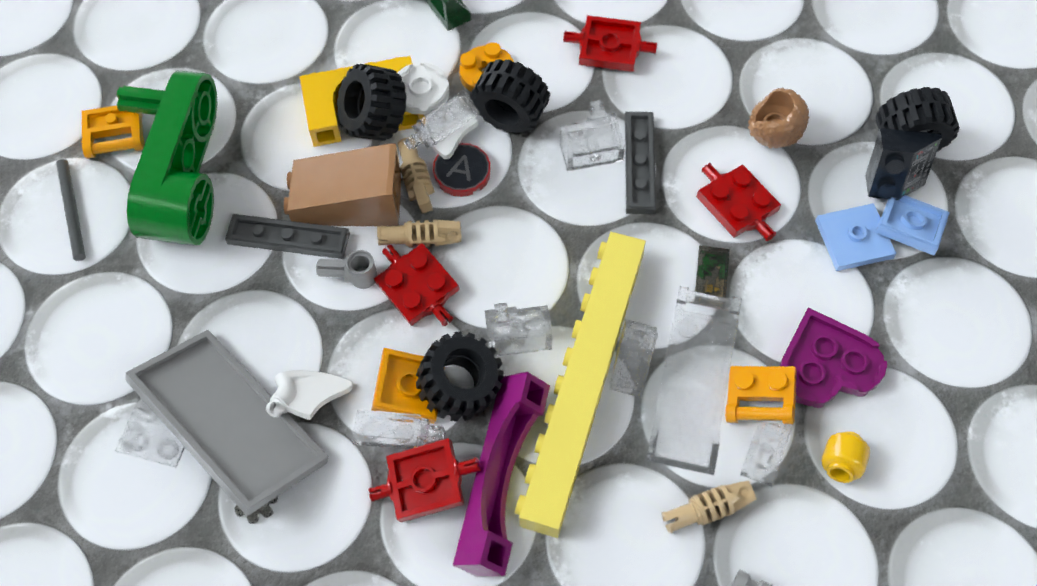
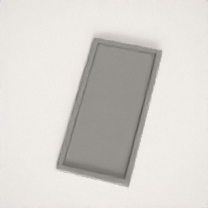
[125,330,329,516]

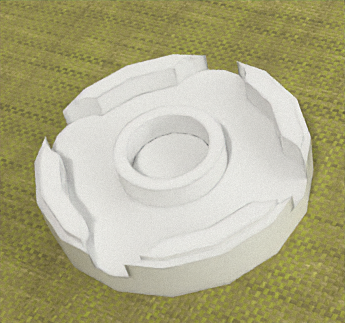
[397,63,449,114]

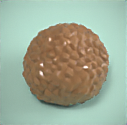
[748,87,809,149]

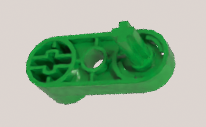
[116,70,218,245]

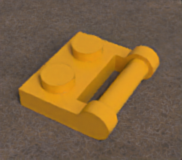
[82,105,145,159]
[725,366,797,424]

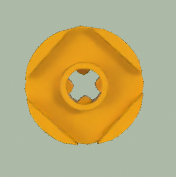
[459,42,514,92]

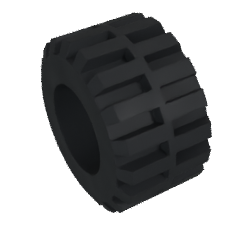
[470,59,550,134]
[337,63,407,141]
[875,87,960,152]
[416,332,504,421]

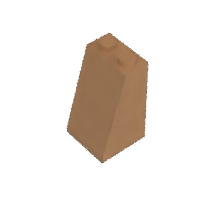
[284,143,402,226]

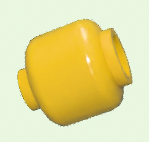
[821,431,870,483]

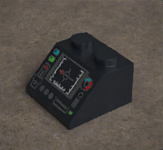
[865,128,942,200]

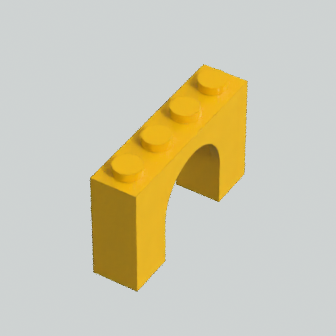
[299,55,424,147]

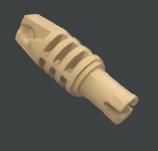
[397,137,435,214]
[377,219,461,248]
[661,480,756,534]

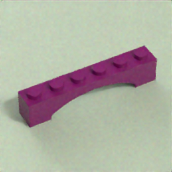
[452,372,550,577]

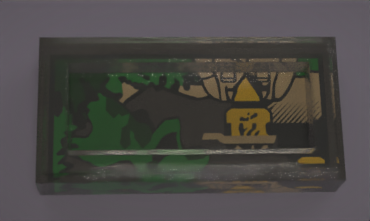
[693,245,730,307]

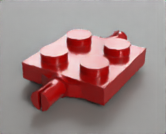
[563,15,657,72]
[696,163,781,241]
[374,243,460,326]
[368,438,481,523]

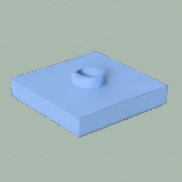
[875,195,949,256]
[815,203,896,271]

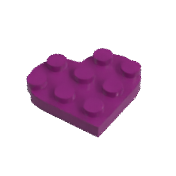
[779,307,887,408]

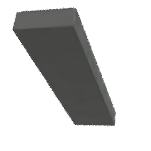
[624,111,656,214]
[225,214,350,259]

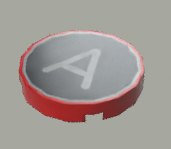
[433,143,491,197]

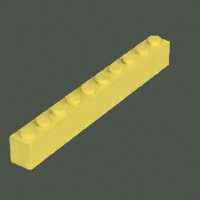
[515,231,646,538]

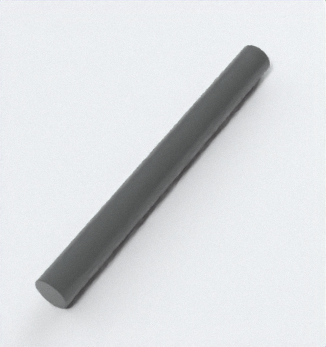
[56,159,86,261]

